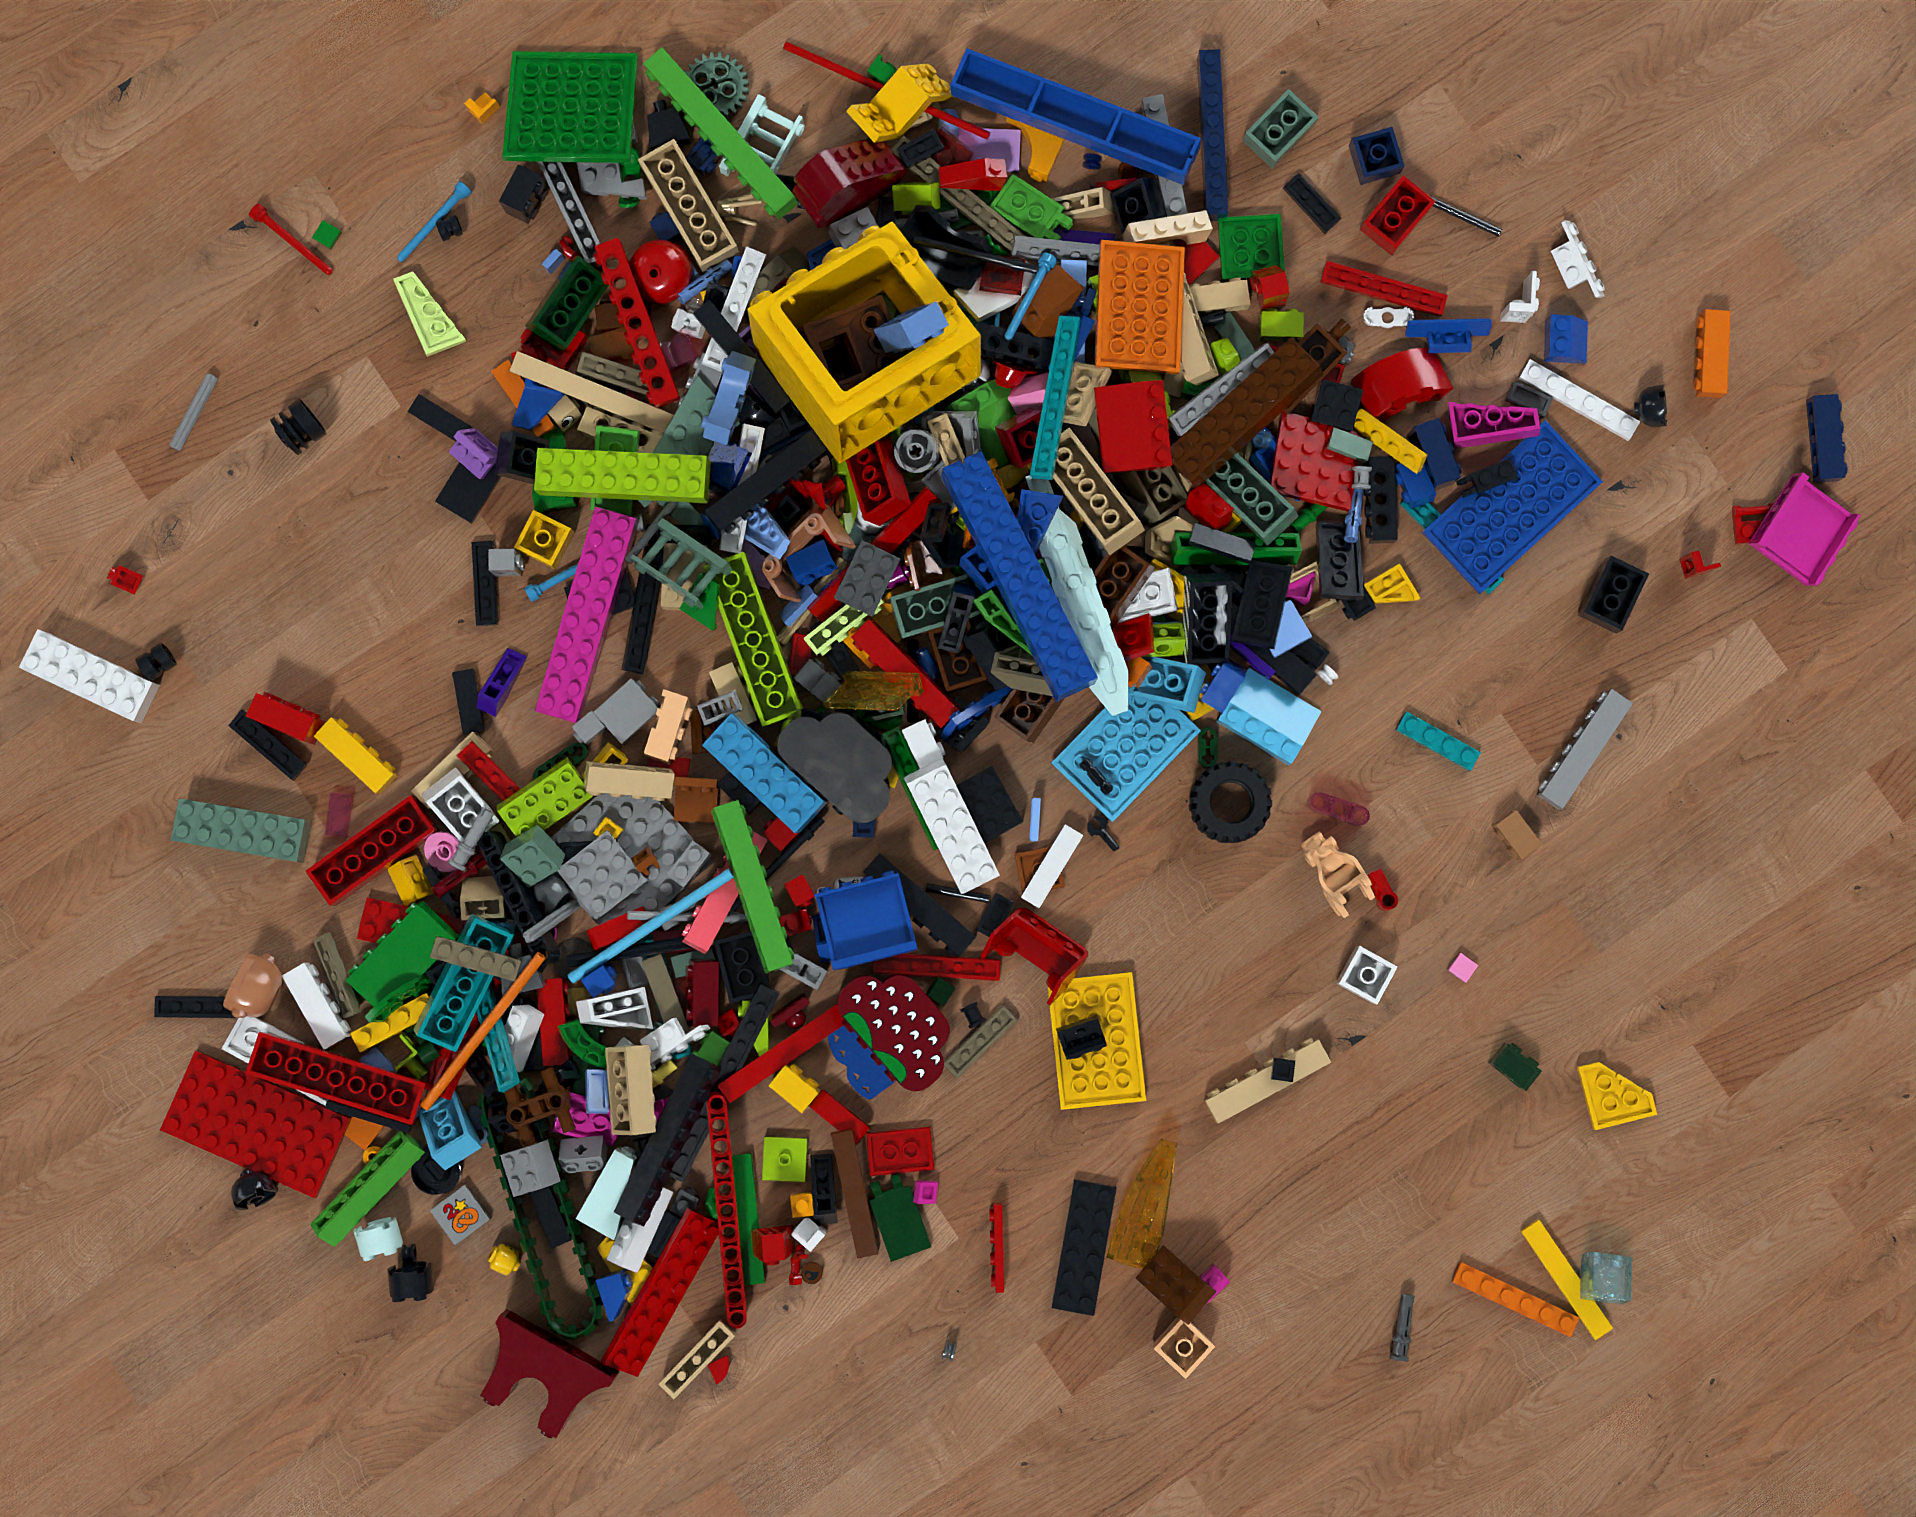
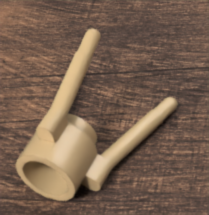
[717,194,762,226]

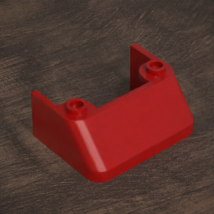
[980,908,1088,1005]

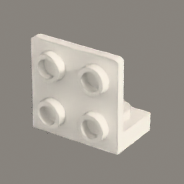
[1500,271,1540,323]

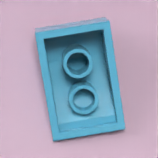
[1128,657,1206,713]
[419,1091,482,1170]

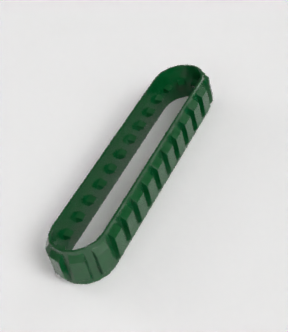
[478,1072,604,1340]

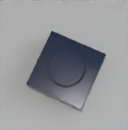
[853,820,875,838]

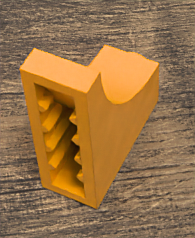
[1006,117,1065,182]

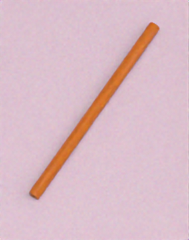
[420,952,546,1111]

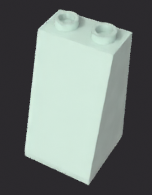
[576,1145,638,1240]

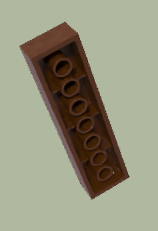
[1170,337,1324,489]

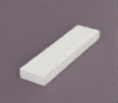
[1021,824,1083,908]

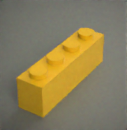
[314,717,397,795]
[350,992,432,1052]

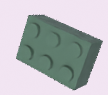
[1242,89,1319,169]

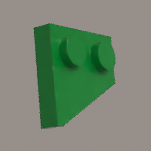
[679,573,720,631]

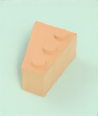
[644,689,693,765]

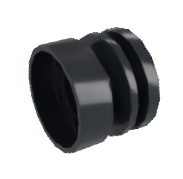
[270,398,327,455]

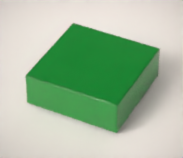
[312,220,342,250]

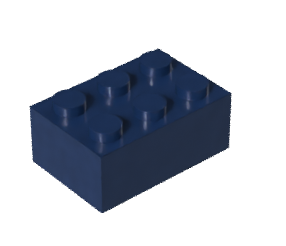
[1407,418,1462,491]

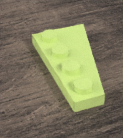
[393,272,466,357]

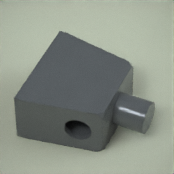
[501,943,546,995]

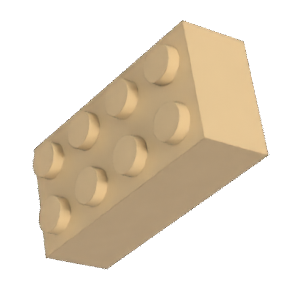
[605,1045,657,1135]

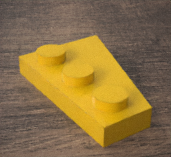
[597,1237,654,1306]

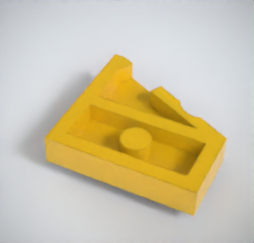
[1363,564,1420,604]

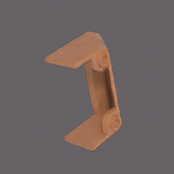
[762,504,856,603]

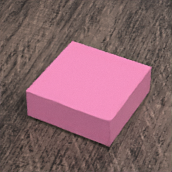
[1448,953,1478,983]

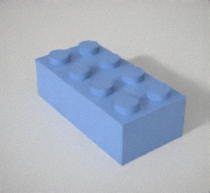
[874,301,949,354]

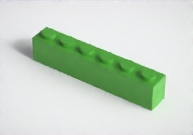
[310,1131,425,1247]

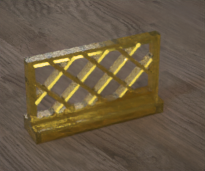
[823,671,924,711]

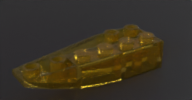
[1106,1139,1177,1269]

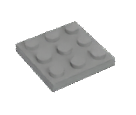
[558,830,648,920]

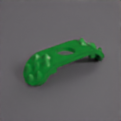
[618,147,641,209]

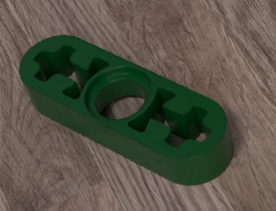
[533,742,589,780]

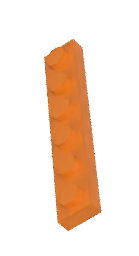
[1451,1262,1580,1337]

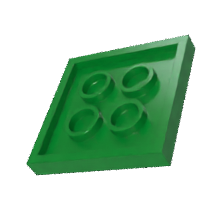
[1217,214,1285,281]

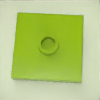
[762,1136,808,1182]

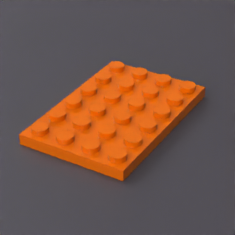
[1094,240,1185,374]

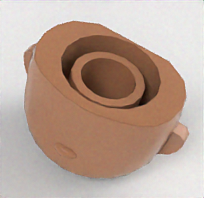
[223,953,283,1018]

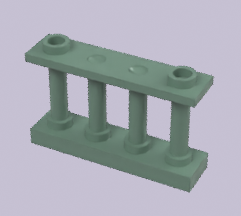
[631,518,732,609]

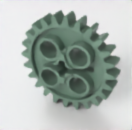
[684,52,749,119]

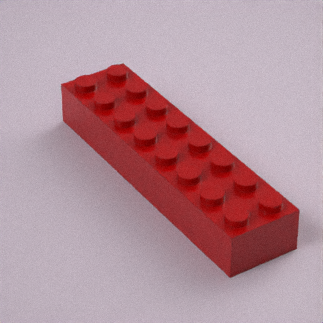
[245,1032,430,1125]

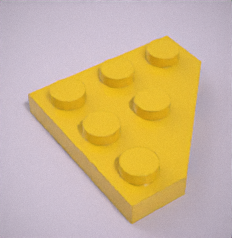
[1577,1062,1657,1130]

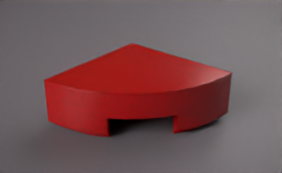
[708,1355,730,1385]

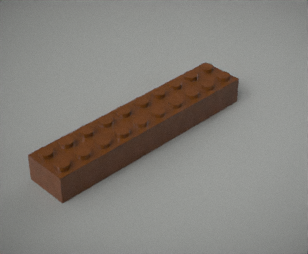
[994,546,1155,743]

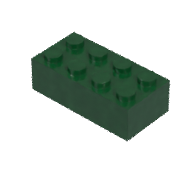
[525,255,609,352]

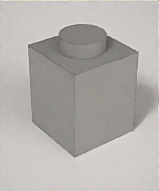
[572,711,607,745]

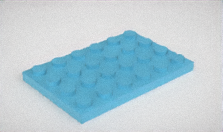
[1051,687,1201,822]

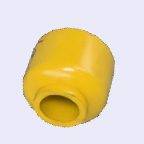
[487,1243,521,1276]

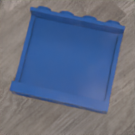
[814,871,918,971]

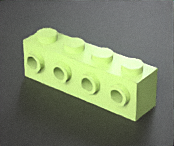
[803,599,884,656]

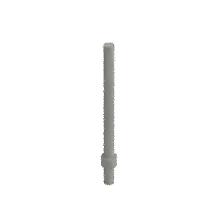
[627,911,748,925]

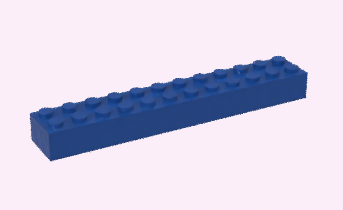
[950,48,1201,185]
[941,451,1098,702]

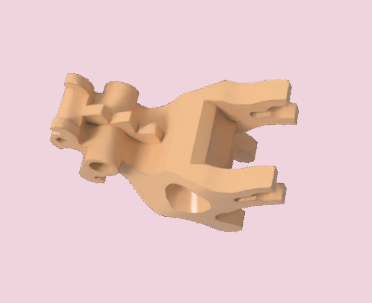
[1301,831,1375,918]

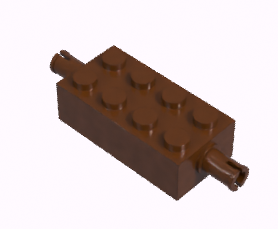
[1283,318,1351,415]

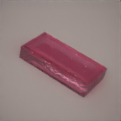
[325,793,353,837]

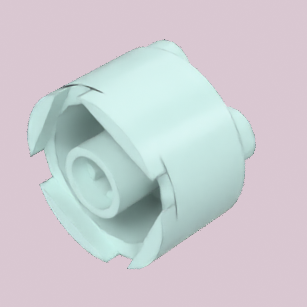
[353,1217,403,1261]

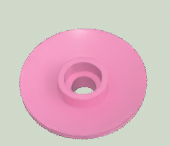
[424,832,460,872]

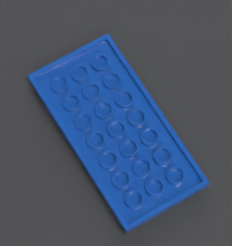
[1422,420,1603,594]

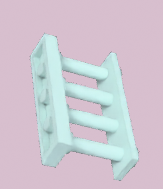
[719,94,805,176]

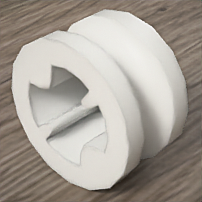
[1317,664,1339,685]

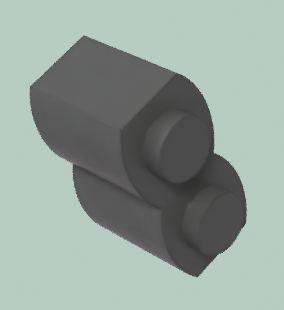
[792,658,842,705]

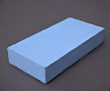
[1029,798,1041,842]

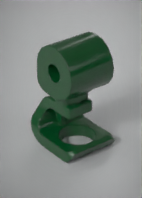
[406,1024,441,1064]

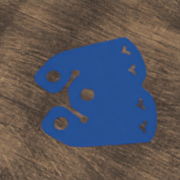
[828,1025,896,1100]

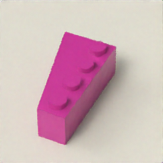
[1448,402,1540,449]

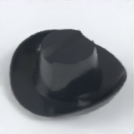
[411,1147,461,1195]

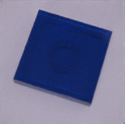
[708,440,752,491]

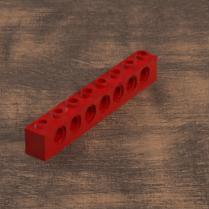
[593,237,681,408]

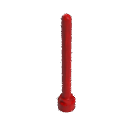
[249,203,333,275]

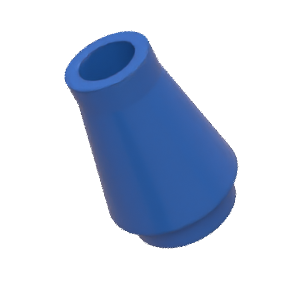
[916,647,940,679]

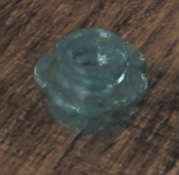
[1252,429,1272,449]

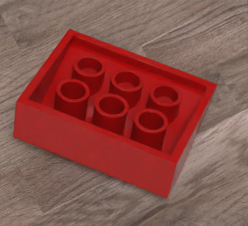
[1094,380,1172,473]

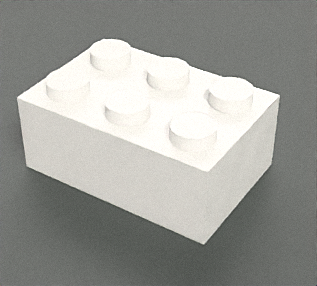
[422,767,499,842]

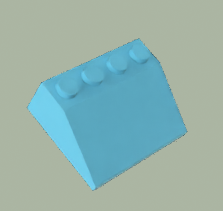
[1216,668,1321,766]

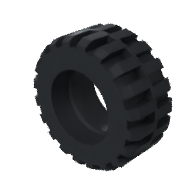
[1189,761,1273,844]

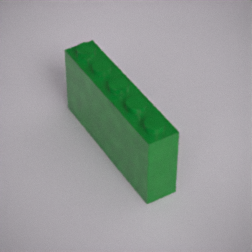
[346,901,460,1007]

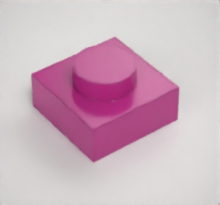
[913,1181,938,1204]

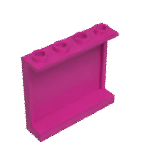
[1748,472,1861,586]

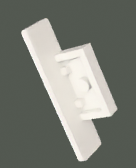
[1551,220,1605,298]
[640,1018,710,1071]

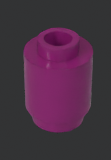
[886,562,911,590]

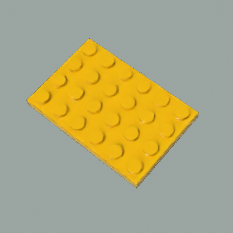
[1047,972,1146,1110]

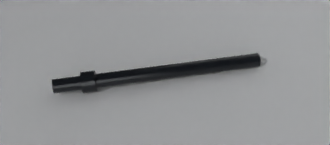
[913,235,1038,274]
[731,816,825,912]

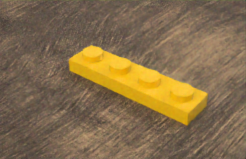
[1353,409,1427,474]

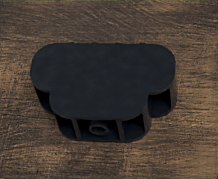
[777,705,892,823]

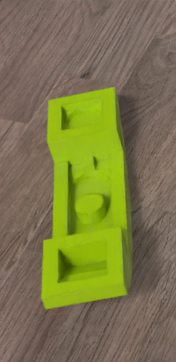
[831,457,858,535]

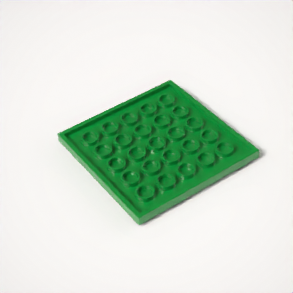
[502,51,638,163]

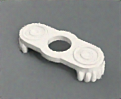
[1363,307,1414,328]

